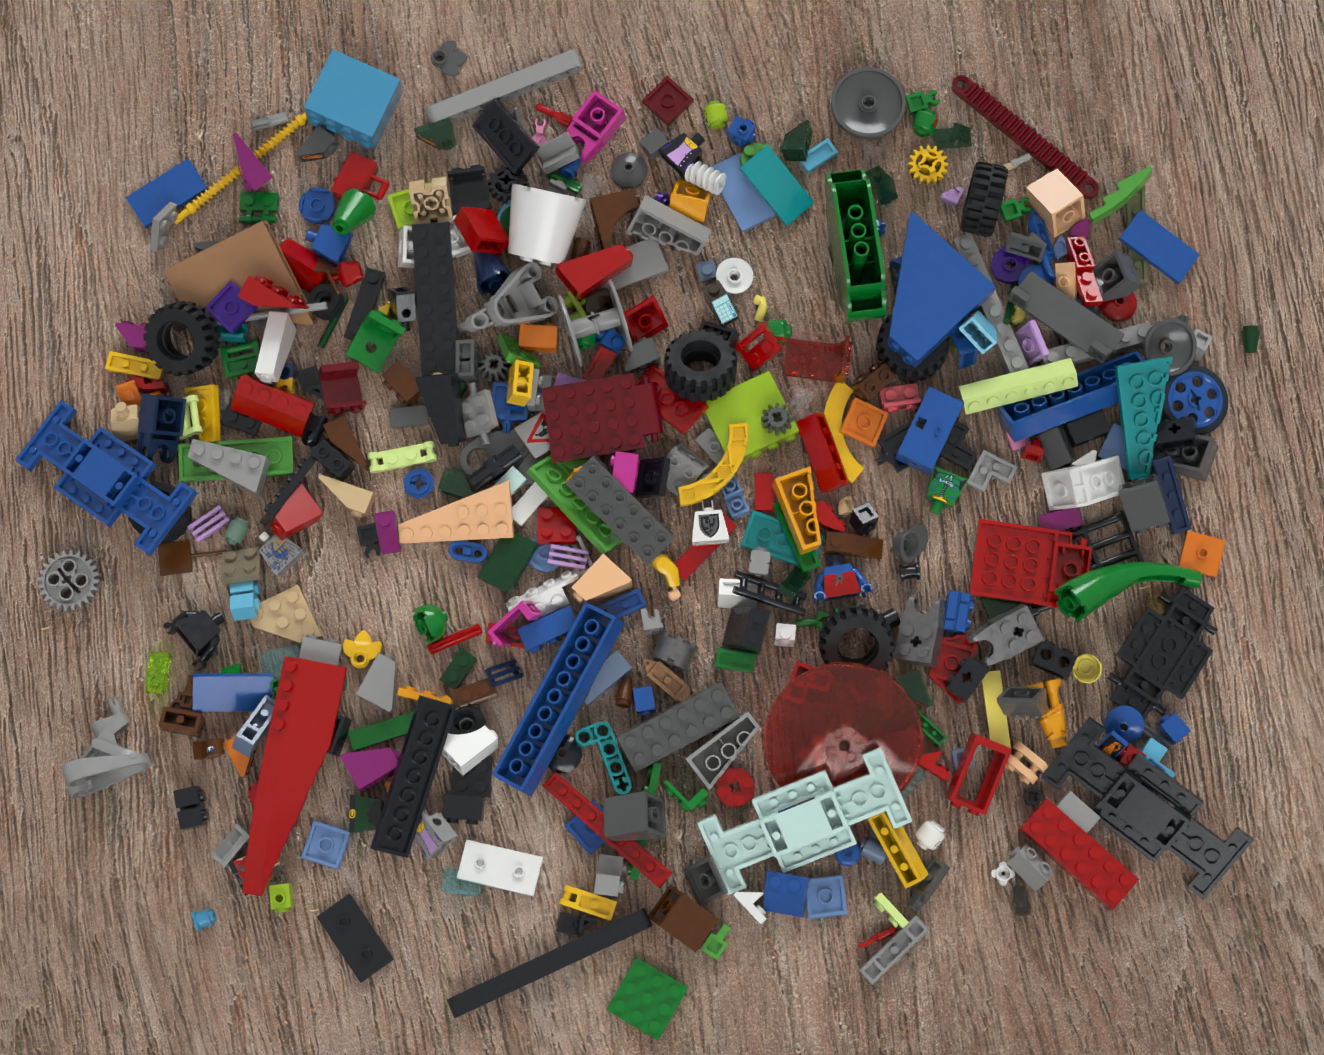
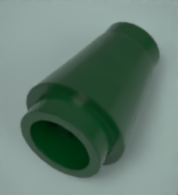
[1241,325,1260,353]

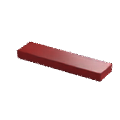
[675,513,737,582]

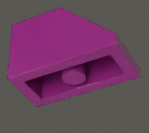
[374,510,401,555]

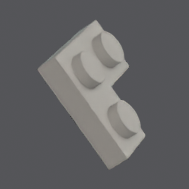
[150,202,178,252]
[966,450,1018,493]

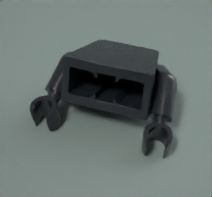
[163,610,225,671]

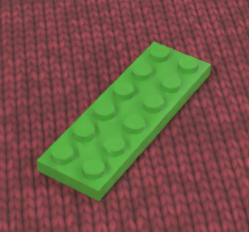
[178,436,295,483]
[527,455,624,555]

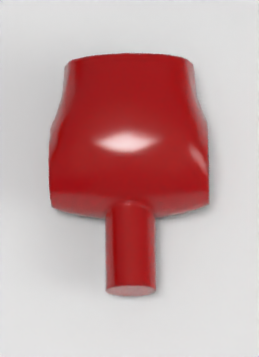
[327,261,364,287]

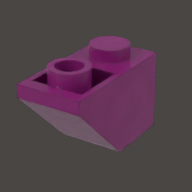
[115,321,149,353]

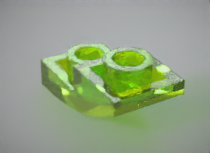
[145,652,172,694]

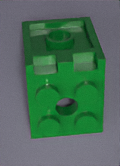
[345,310,406,373]

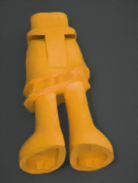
[1025,678,1067,749]

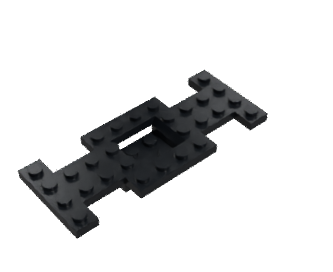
[1041,716,1254,900]

